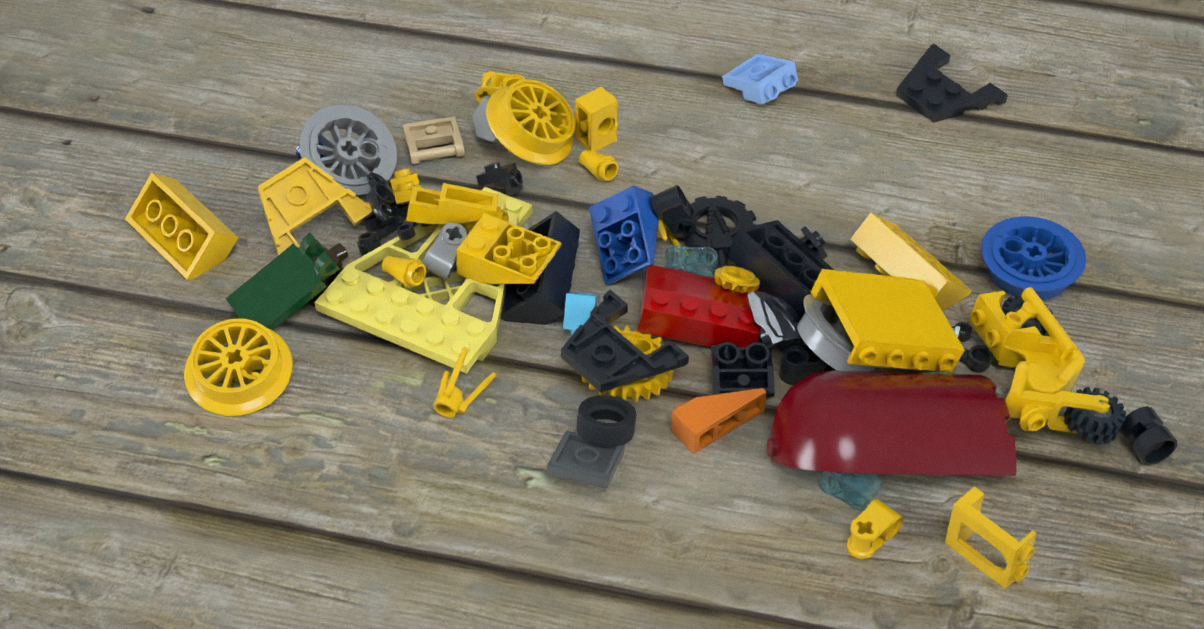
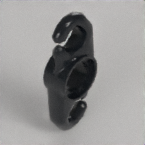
[366,172,395,223]

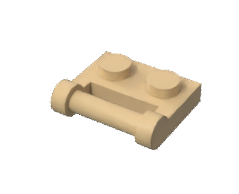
[403,116,465,165]

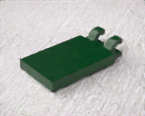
[226,233,340,331]

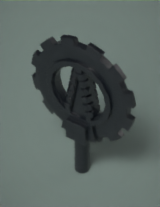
[678,196,757,268]

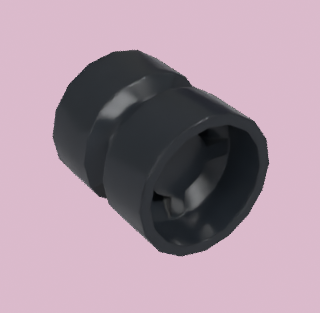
[1120,406,1178,465]

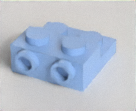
[722,54,798,104]

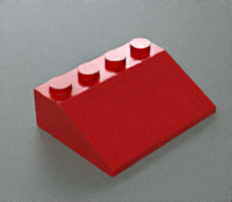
[637,265,761,347]

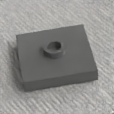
[547,431,625,489]

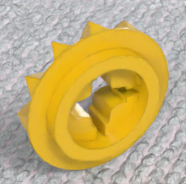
[713,266,760,294]

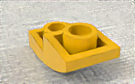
[389,168,421,204]

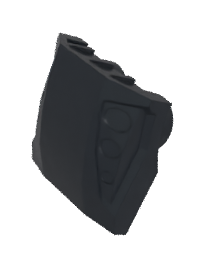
[747,291,806,352]
[711,342,775,398]

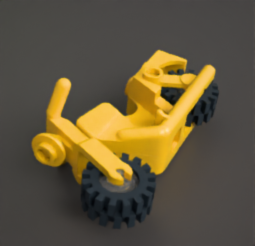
[969,287,1126,445]

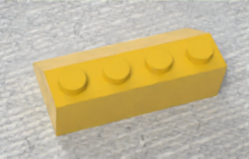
[125,173,239,280]
[850,213,972,311]

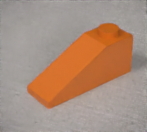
[671,388,767,454]

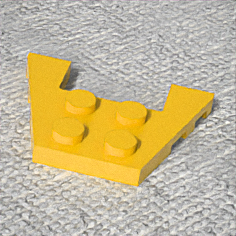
[258,157,374,255]

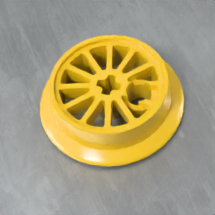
[486,79,576,165]
[184,319,293,416]

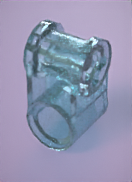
[664,245,718,278]
[818,471,882,510]

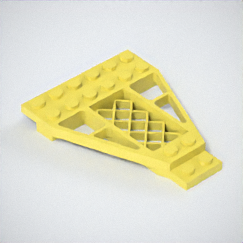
[315,187,533,374]

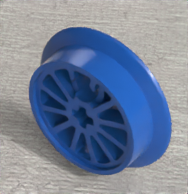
[981,216,1086,300]

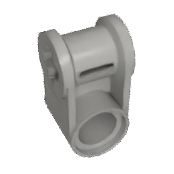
[422,223,467,280]

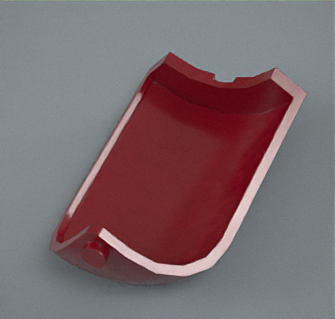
[766,370,1016,476]

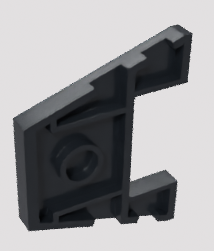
[896,44,1008,123]
[561,290,689,393]

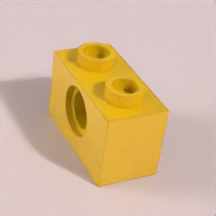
[575,86,618,152]

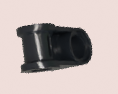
[651,185,696,238]
[779,344,836,385]

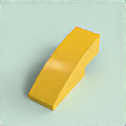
[406,183,499,224]

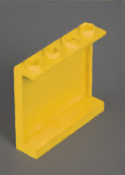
[811,269,965,372]

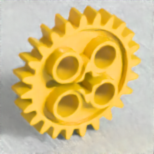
[578,325,674,403]

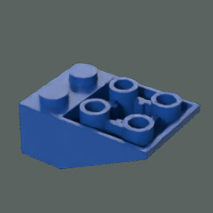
[589,185,659,285]

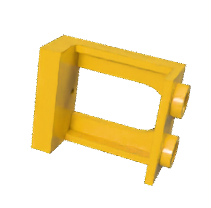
[945,486,1037,589]

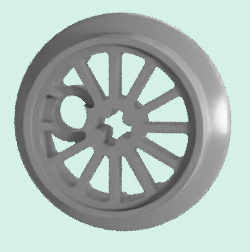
[299,104,397,195]
[797,294,888,371]

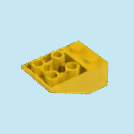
[456,213,561,284]

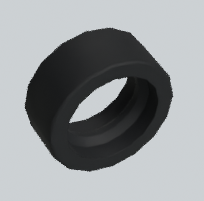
[576,395,637,447]

